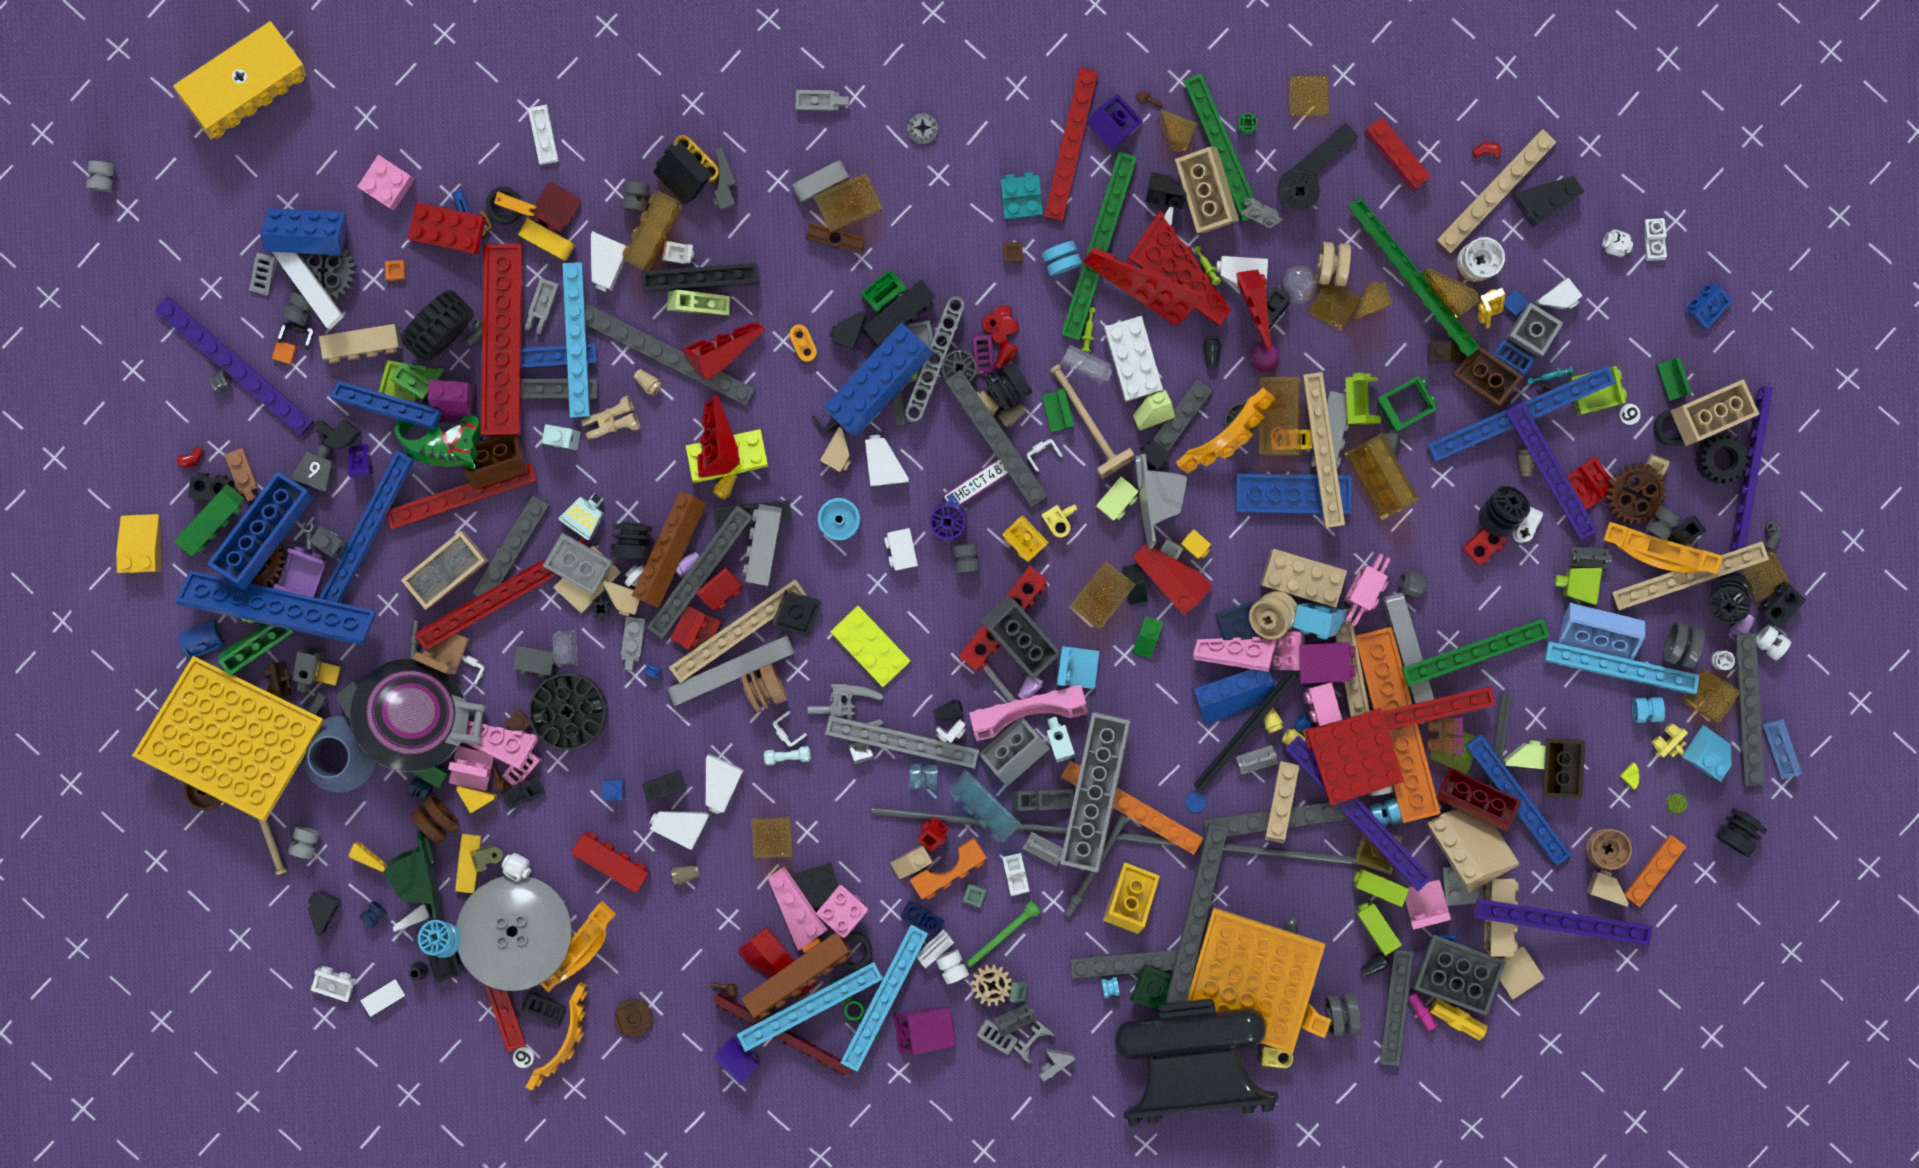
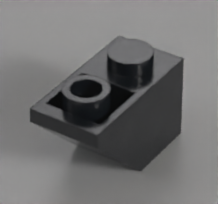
[1145,172,1187,209]

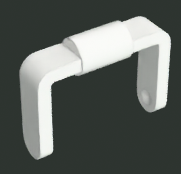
[1027,439,1063,472]
[462,655,485,686]
[773,711,807,747]

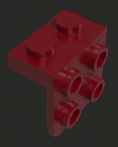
[530,182,581,234]

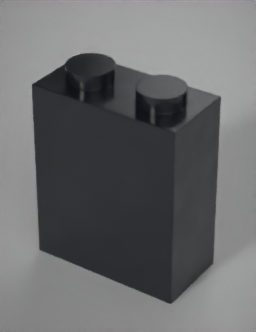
[653,142,712,205]

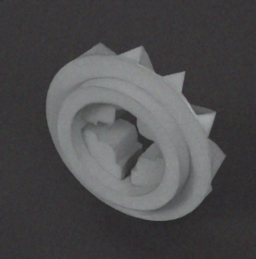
[907,113,938,144]

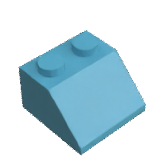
[1293,602,1348,639]
[1682,725,1731,782]

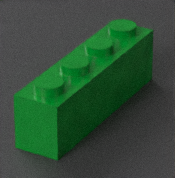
[174,484,245,557]
[218,624,294,676]

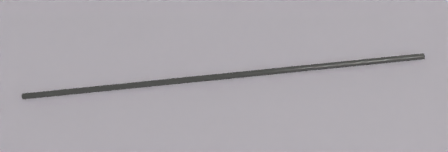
[871,807,1386,868]

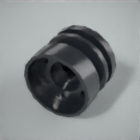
[1277,167,1320,211]
[984,360,1033,411]
[1479,486,1530,537]
[610,522,653,560]
[1709,573,1752,624]
[1714,808,1767,858]

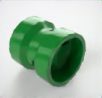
[1236,113,1258,135]

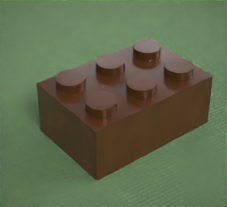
[464,435,528,490]

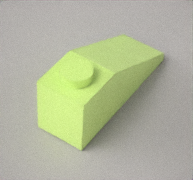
[667,290,730,316]

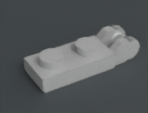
[525,278,559,335]

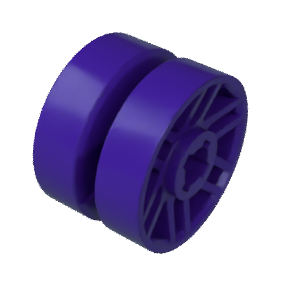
[930,501,967,540]

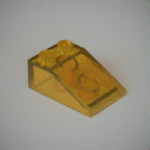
[814,173,883,232]
[1421,268,1480,318]
[1070,561,1136,630]

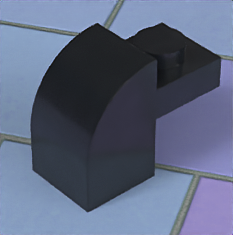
[314,419,362,448]

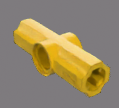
[1429,998,1488,1041]

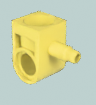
[1041,505,1078,538]
[1260,1044,1293,1068]

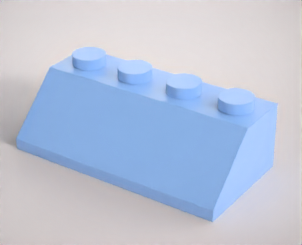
[1557,603,1645,660]

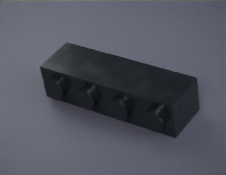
[860,279,936,347]

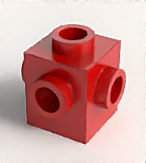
[917,817,949,852]

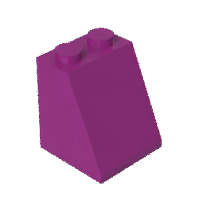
[428,380,477,423]
[1300,641,1356,683]
[893,1006,956,1055]

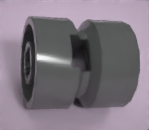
[622,181,650,213]
[281,291,313,326]
[1645,505,1682,541]
[953,544,980,573]

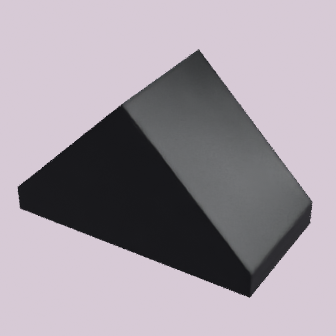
[1122,564,1148,605]

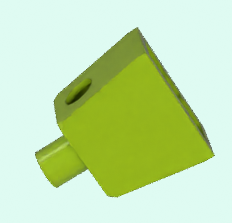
[1554,568,1602,605]

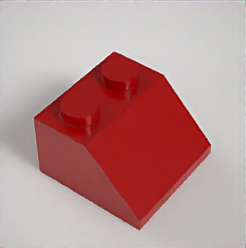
[696,568,744,611]

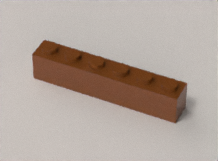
[632,491,706,608]
[741,932,852,1019]

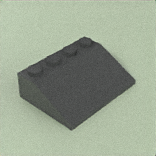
[1410,934,1506,1016]

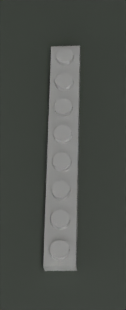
[825,715,979,768]

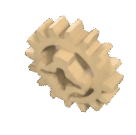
[971,964,1012,1006]

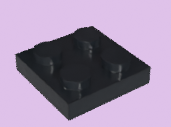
[772,590,822,637]
[794,863,838,909]

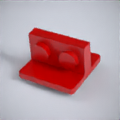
[671,605,721,650]

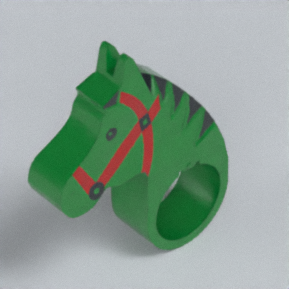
[395,415,481,470]

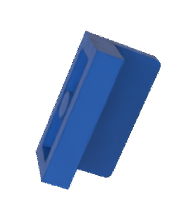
[179,619,224,661]

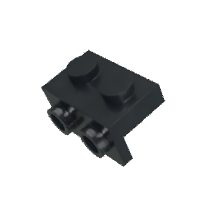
[427,954,463,983]

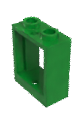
[1375,376,1437,432]

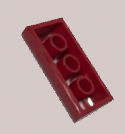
[1436,768,1522,832]

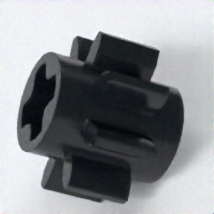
[589,597,614,621]

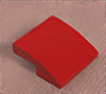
[1567,456,1612,510]

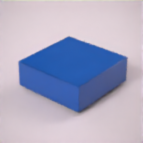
[1504,289,1529,317]

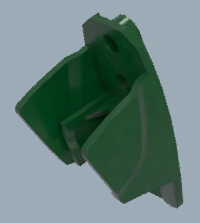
[384,830,443,921]

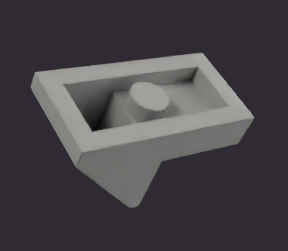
[1039,1049,1075,1081]

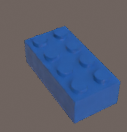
[260,208,348,255]

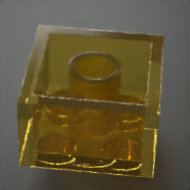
[752,816,793,858]

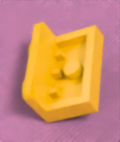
[1477,288,1505,329]
[1002,515,1049,562]

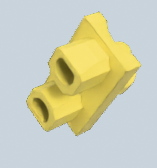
[1651,723,1688,757]

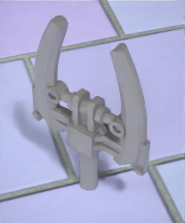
[808,684,883,726]

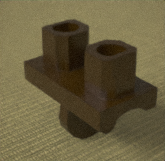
[263,661,293,697]

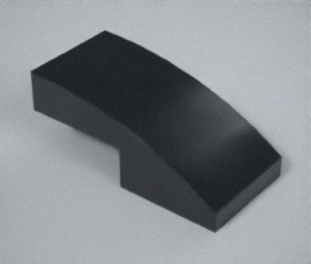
[500,776,546,810]

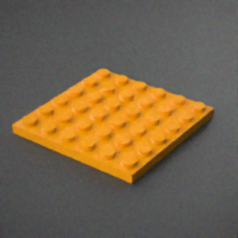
[1187,908,1326,1054]

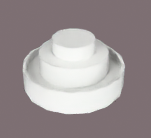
[624,564,645,588]

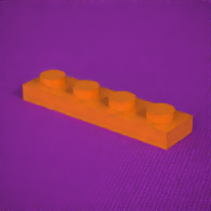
[1624,834,1687,907]

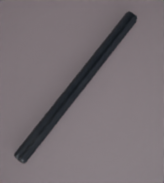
[1194,670,1299,791]

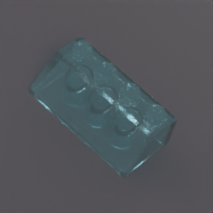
[949,770,1021,843]

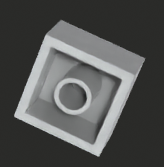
[1506,303,1563,358]

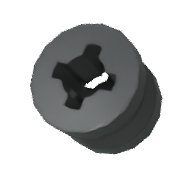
[208,370,232,393]

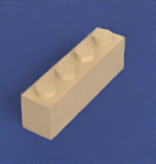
[319,324,402,363]
[1264,761,1300,843]

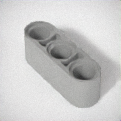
[792,160,850,203]

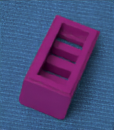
[972,333,994,375]

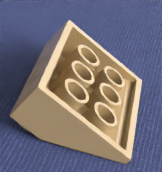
[1427,809,1520,893]

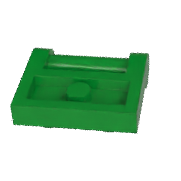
[860,269,908,314]

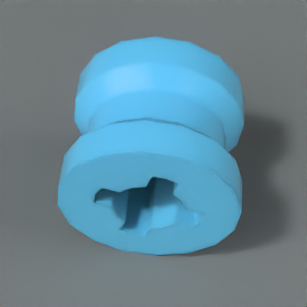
[1101,977,1120,998]

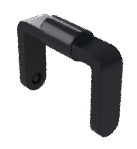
[277,323,314,350]
[811,415,840,433]

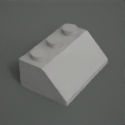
[978,717,1050,786]

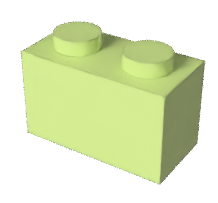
[1096,477,1139,521]

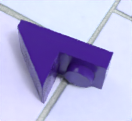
[348,444,373,478]

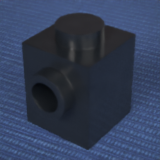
[1140,440,1170,470]

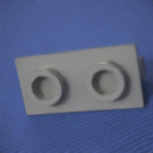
[1241,198,1283,228]
[1236,745,1278,775]
[1023,832,1063,867]

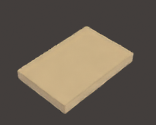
[553,546,621,613]

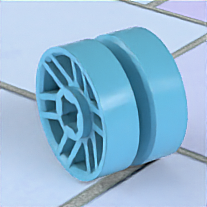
[1041,241,1082,276]
[418,920,460,958]

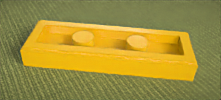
[455,834,482,893]

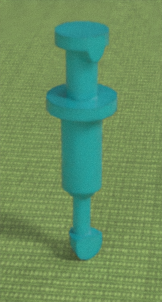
[1528,366,1574,384]

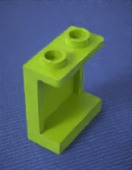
[1568,366,1627,416]
[1345,373,1381,425]

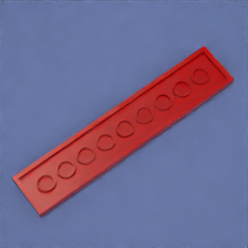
[481,244,523,436]

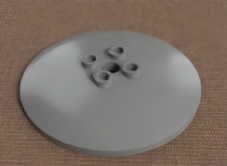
[456,876,572,991]

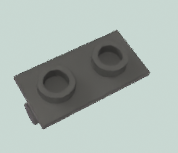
[1570,547,1612,568]
[994,1003,1036,1037]

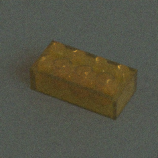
[622,190,682,271]
[1259,377,1302,456]
[1345,433,1419,520]

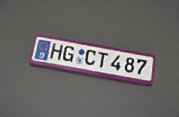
[942,459,1009,505]

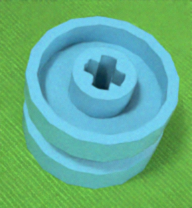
[818,498,861,541]

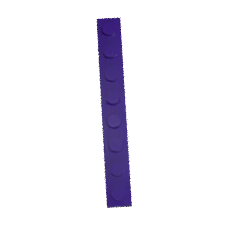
[1505,400,1598,540]

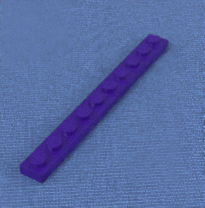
[155,296,314,436]
[1729,386,1773,575]
[1284,735,1432,892]
[1474,898,1652,945]

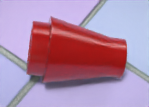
[994,341,1019,369]

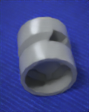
[86,161,114,192]
[288,826,320,859]

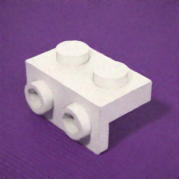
[936,718,966,743]
[311,966,356,1002]

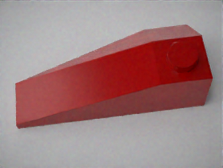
[1236,269,1271,352]
[682,321,765,379]
[697,394,740,478]
[1132,543,1212,616]
[738,925,815,997]

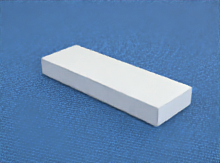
[528,104,559,166]

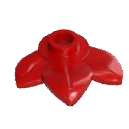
[982,306,1019,344]

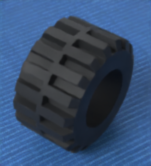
[1695,435,1750,484]

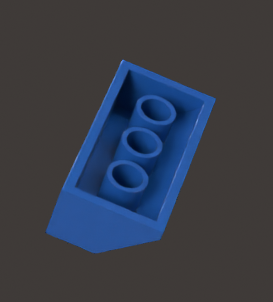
[1192,669,1275,725]

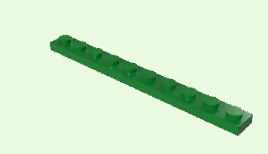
[1061,151,1137,341]
[1348,198,1480,357]

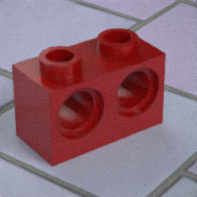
[1460,527,1507,565]

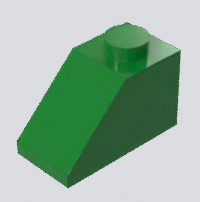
[1132,616,1163,658]

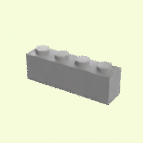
[1310,391,1349,469]
[743,504,782,586]

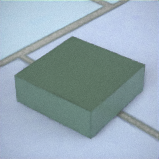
[962,883,987,908]
[1009,981,1028,1002]

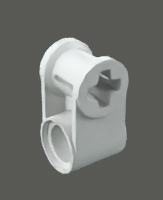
[1512,507,1543,543]

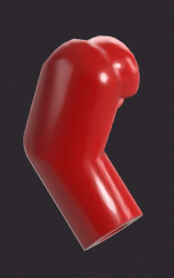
[1472,142,1502,158]
[176,446,204,468]

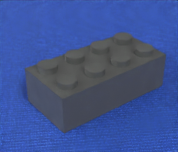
[980,595,1061,680]

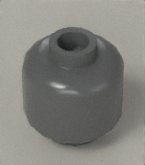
[1398,570,1428,598]

